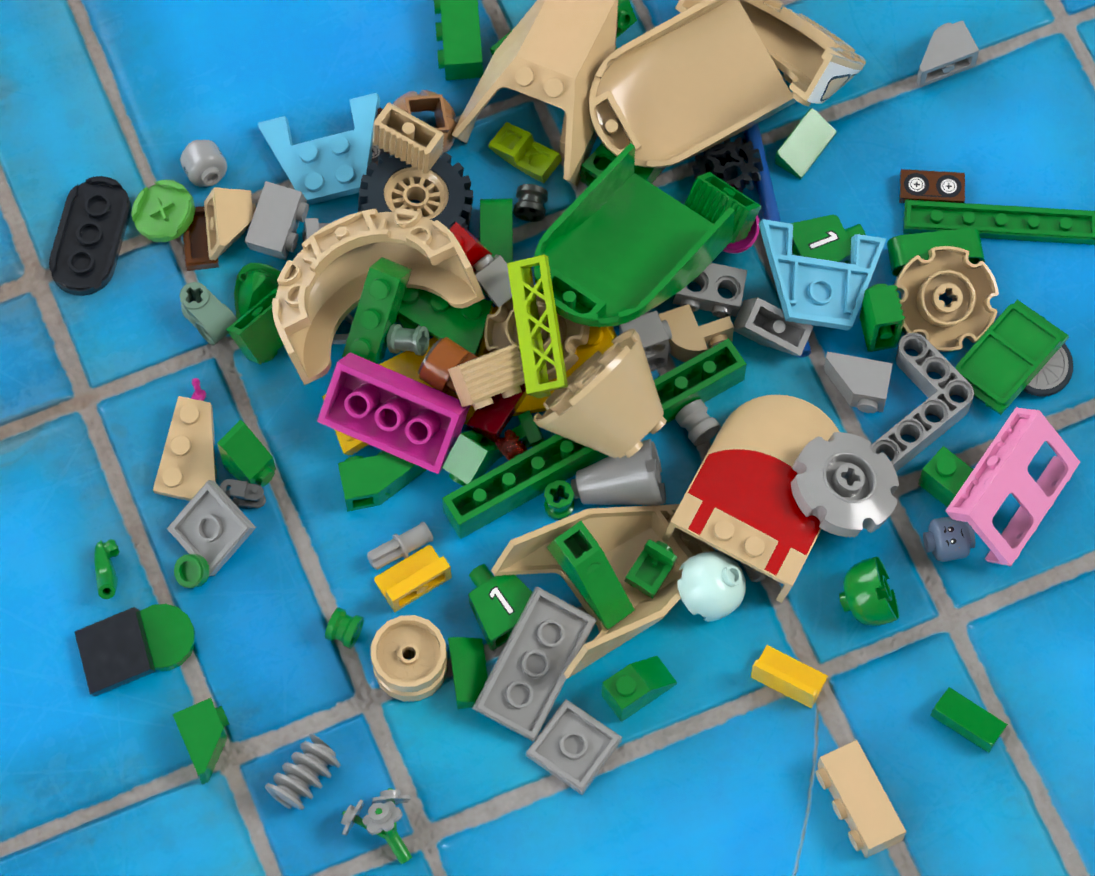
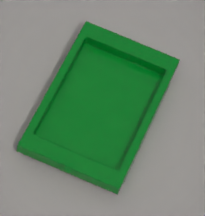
[955,299,1069,415]

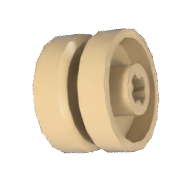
[371,615,448,702]

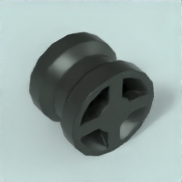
[513,184,548,222]

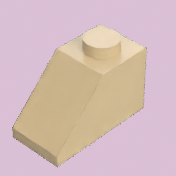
[204,187,256,260]

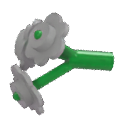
[341,788,412,864]

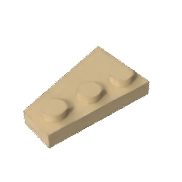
[153,396,217,501]

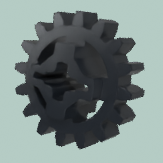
[692,137,764,193]

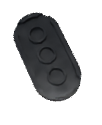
[49,176,131,296]

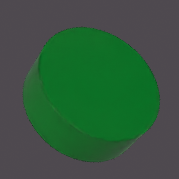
[174,554,210,588]

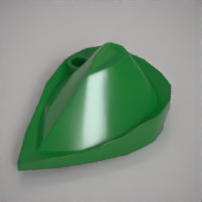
[234,263,281,320]

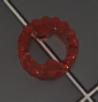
[495,429,527,460]

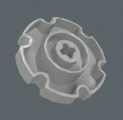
[791,432,899,537]

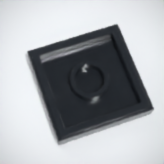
[74,607,156,696]

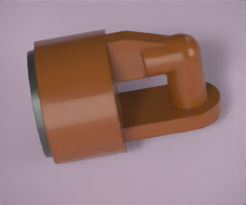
[418,337,482,410]

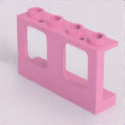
[945,407,1080,566]

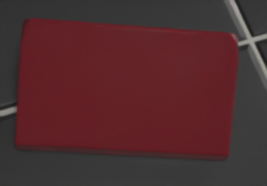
[466,384,527,443]

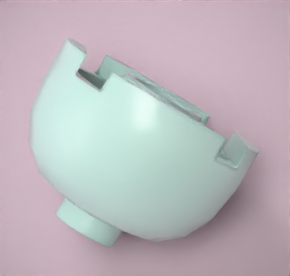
[677,551,746,622]

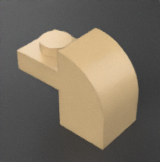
[658,304,734,362]

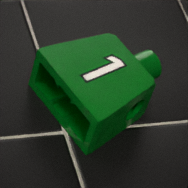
[790,214,866,264]
[468,564,532,651]

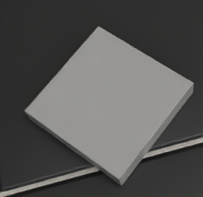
[167,480,256,576]
[526,699,622,795]

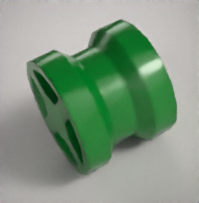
[325,607,364,649]

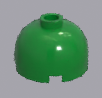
[839,556,899,626]

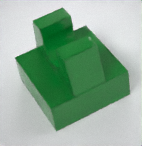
[507,410,545,452]

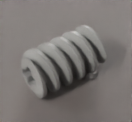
[265,733,341,810]

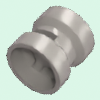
[675,399,721,446]

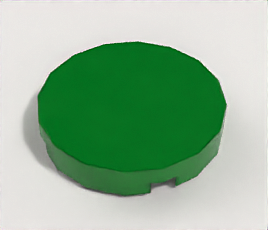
[140,604,195,671]

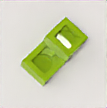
[488,122,562,183]

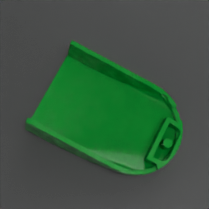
[534,143,735,327]

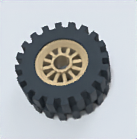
[358,152,473,230]

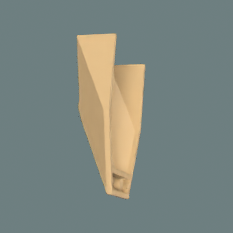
[452,0,618,186]
[491,504,715,679]

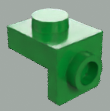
[624,539,677,599]

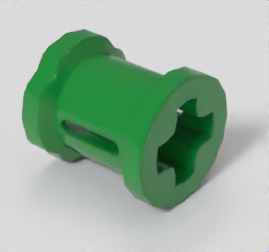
[544,480,574,520]

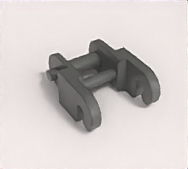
[220,479,266,509]

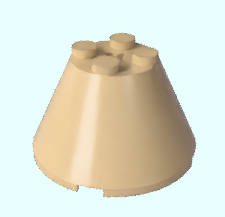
[533,329,667,458]

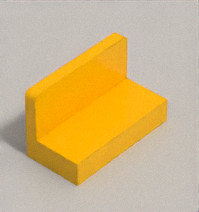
[374,545,452,613]
[750,645,828,709]

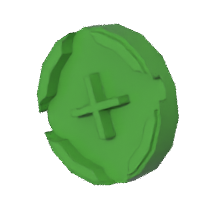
[131,180,196,242]

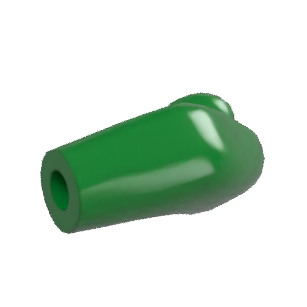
[94,539,120,599]

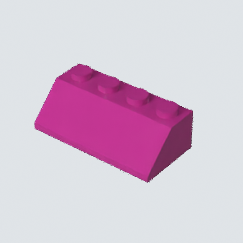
[317,352,471,474]

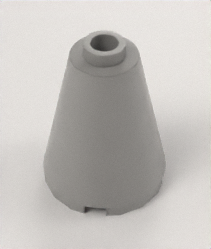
[571,439,666,506]

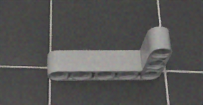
[870,333,974,472]

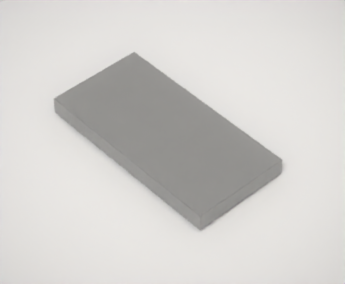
[472,587,597,741]

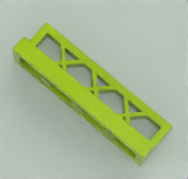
[507,254,568,399]

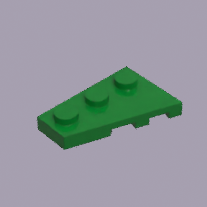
[398,288,493,356]

